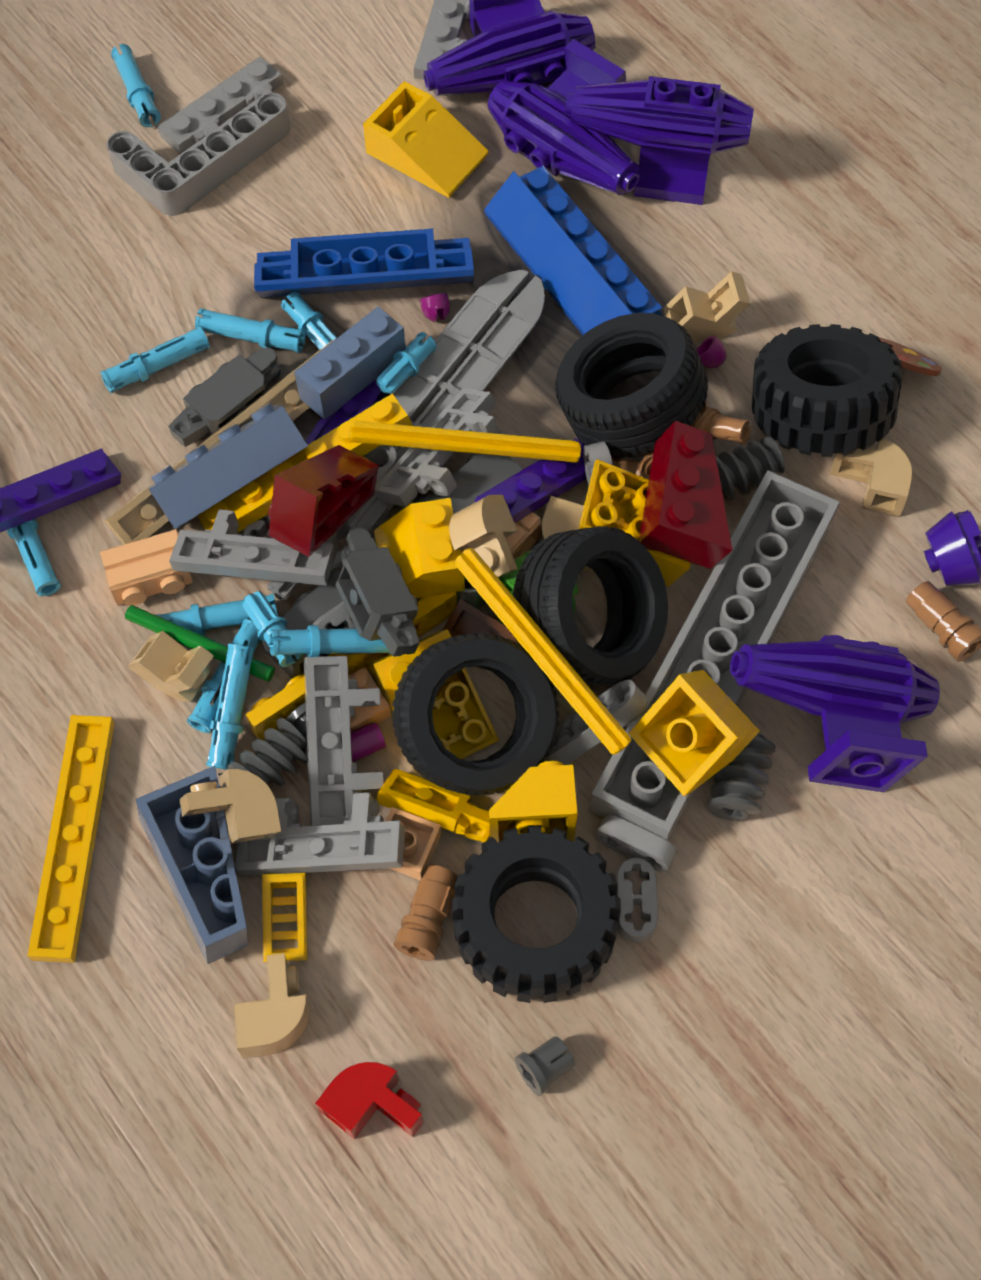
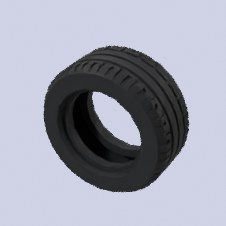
[555,313,708,458]
[512,526,668,685]
[392,633,559,796]

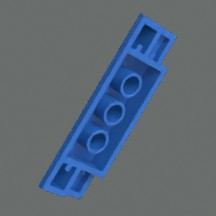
[484,166,662,335]
[254,228,474,298]

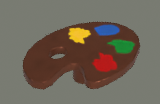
[867,334,942,376]

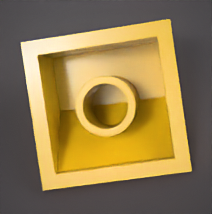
[374,498,465,598]
[628,670,760,796]
[489,761,577,843]

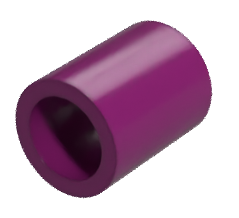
[350,722,387,763]

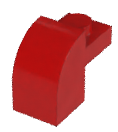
[315,1062,424,1140]

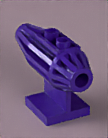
[423,0,596,96]
[488,39,640,195]
[565,76,754,205]
[730,635,940,792]

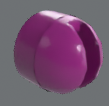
[420,293,450,322]
[697,335,727,368]

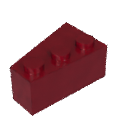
[639,421,733,569]
[268,445,379,557]

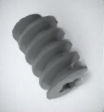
[716,436,785,500]
[218,718,308,788]
[707,733,776,821]

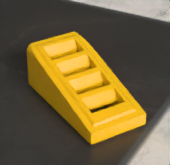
[262,873,308,962]

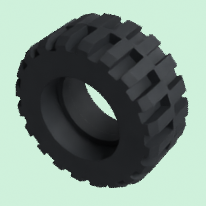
[752,324,903,457]
[452,825,621,1003]

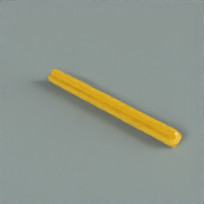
[349,420,581,462]
[455,548,631,755]

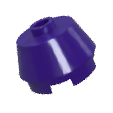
[923,510,981,586]

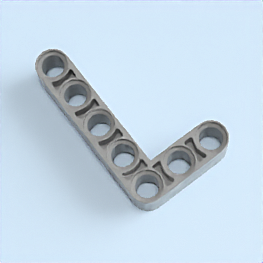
[106,93,290,216]

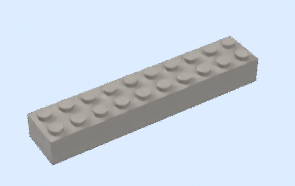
[589,470,840,841]

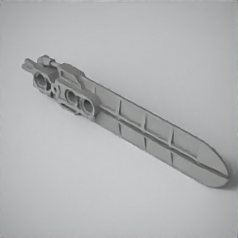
[267,270,545,600]

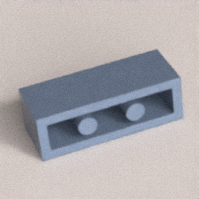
[294,306,406,420]

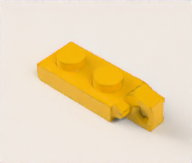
[377,769,490,842]

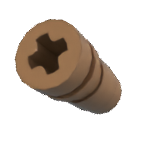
[906,581,981,662]
[394,865,458,961]

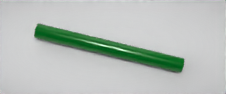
[125,605,275,682]

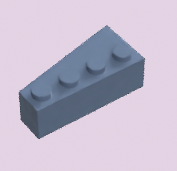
[148,403,308,529]
[135,766,248,964]

